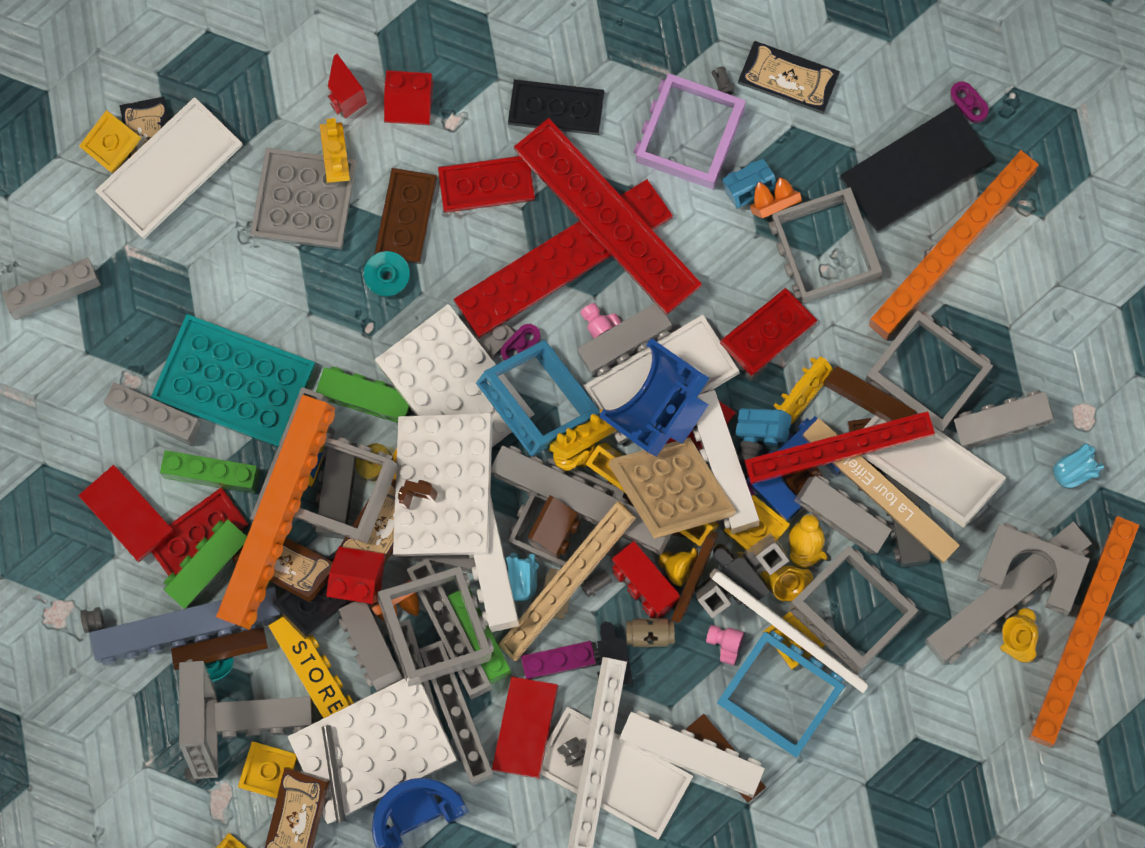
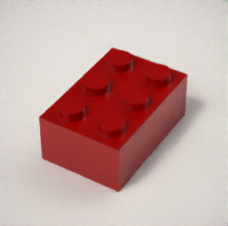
[611,541,680,618]

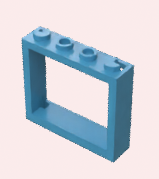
[476,340,600,457]
[717,630,846,758]

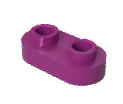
[950,81,989,123]
[501,324,541,361]

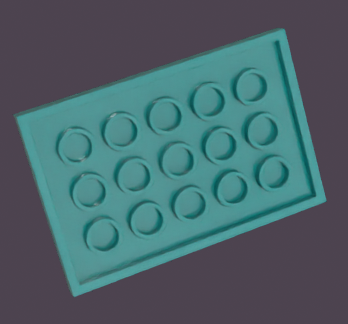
[150,314,316,448]

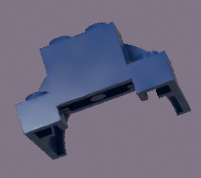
[599,339,709,457]
[372,778,469,848]

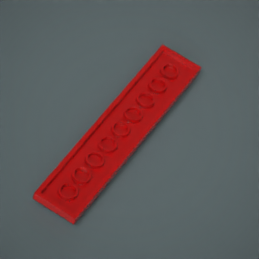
[514,118,702,316]
[453,179,673,339]

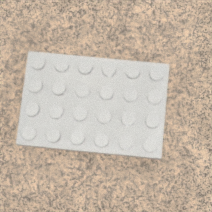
[374,304,535,447]
[393,413,493,557]
[288,678,458,824]

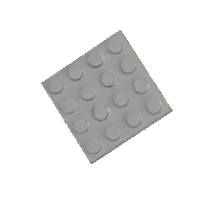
[250,148,357,250]

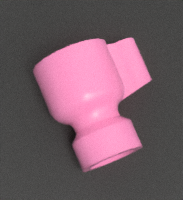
[580,303,622,339]
[706,624,744,666]

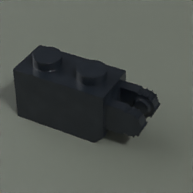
[713,544,770,609]
[593,621,633,689]

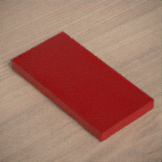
[438,156,535,213]
[720,288,818,376]
[78,464,174,563]
[152,488,249,576]
[492,677,559,779]

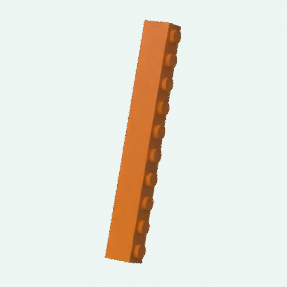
[869,150,1039,341]
[216,395,336,630]
[1028,516,1139,748]

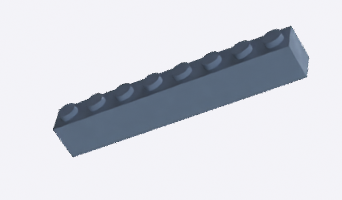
[89,587,283,666]

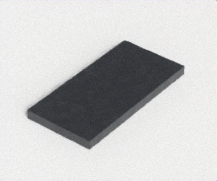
[840,104,994,234]

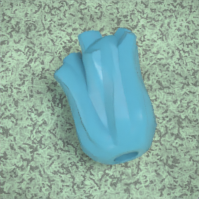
[1053,443,1104,489]
[505,553,539,602]

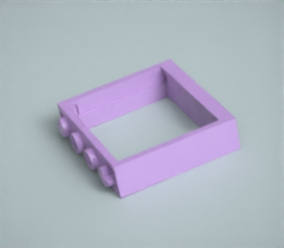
[633,73,746,190]

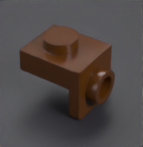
[782,467,823,496]
[398,480,438,509]

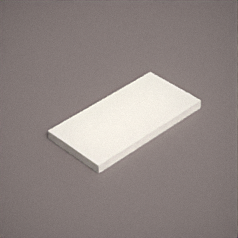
[95,97,243,240]
[583,315,740,445]
[861,415,1006,528]
[540,707,693,840]

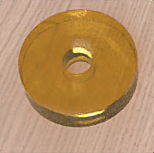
[356,443,393,482]

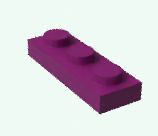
[521,641,596,680]

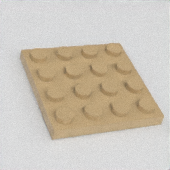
[608,438,736,539]

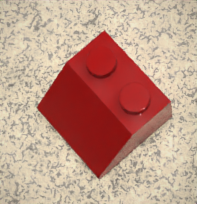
[328,53,367,119]
[384,70,434,126]
[326,546,386,604]

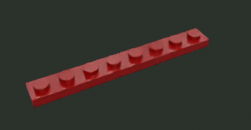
[745,411,935,484]

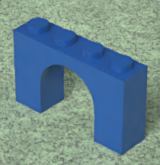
[747,416,841,522]

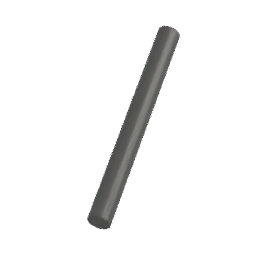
[321,725,346,823]

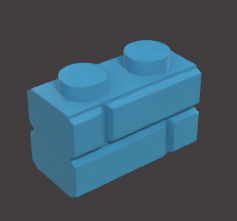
[722,159,777,209]
[736,408,792,446]

